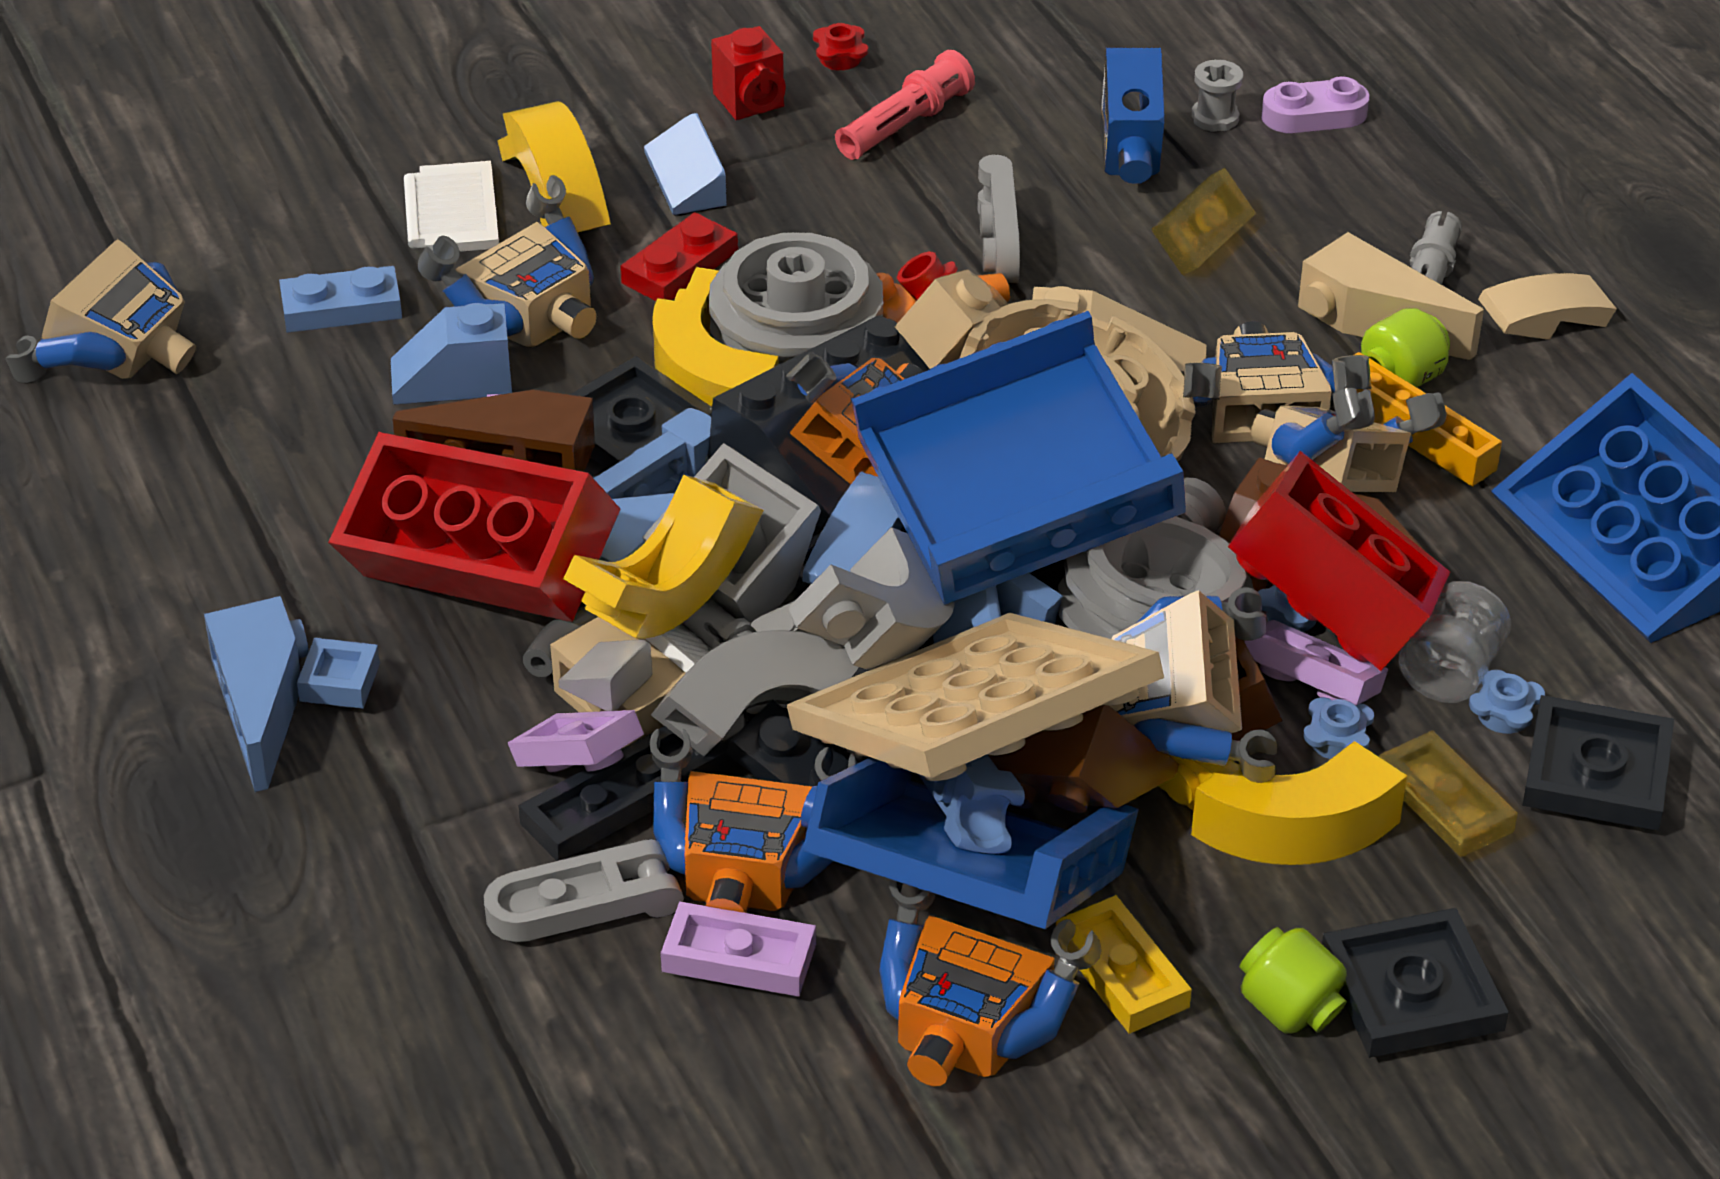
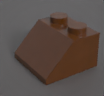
[988,705,1179,813]

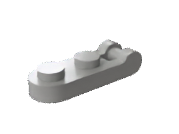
[977,154,1020,283]
[484,839,684,942]

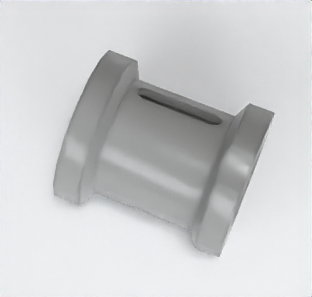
[1192,60,1243,132]

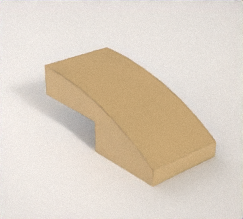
[1478,273,1617,340]

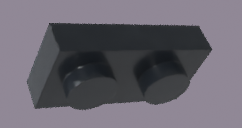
[726,699,849,787]

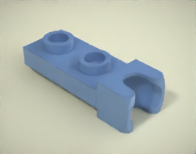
[594,408,711,499]
[918,755,1025,854]

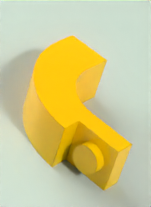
[497,101,611,233]
[653,267,778,407]
[563,475,764,639]
[1159,741,1407,865]

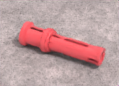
[835,50,975,160]

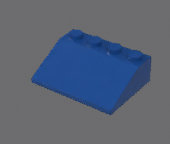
[1491,373,1720,643]

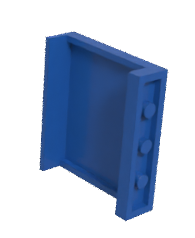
[852,311,1186,605]
[801,757,1139,929]

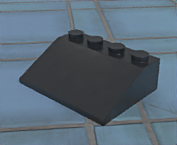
[708,315,930,530]

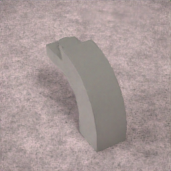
[788,527,954,670]
[651,630,869,759]

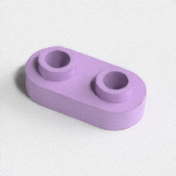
[1262,77,1369,133]

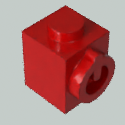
[711,26,786,120]

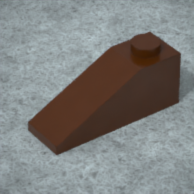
[392,390,595,472]

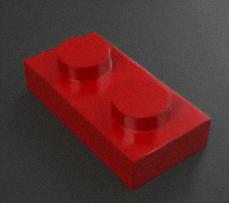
[620,212,738,301]

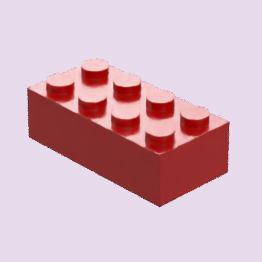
[328,432,621,622]

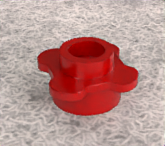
[813,23,868,70]
[897,252,958,300]

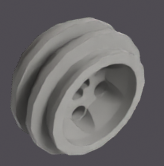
[709,233,883,365]
[1057,516,1254,639]

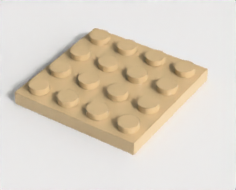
[787,613,1164,781]

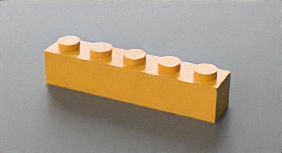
[1355,352,1502,487]

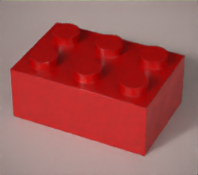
[1228,451,1450,671]

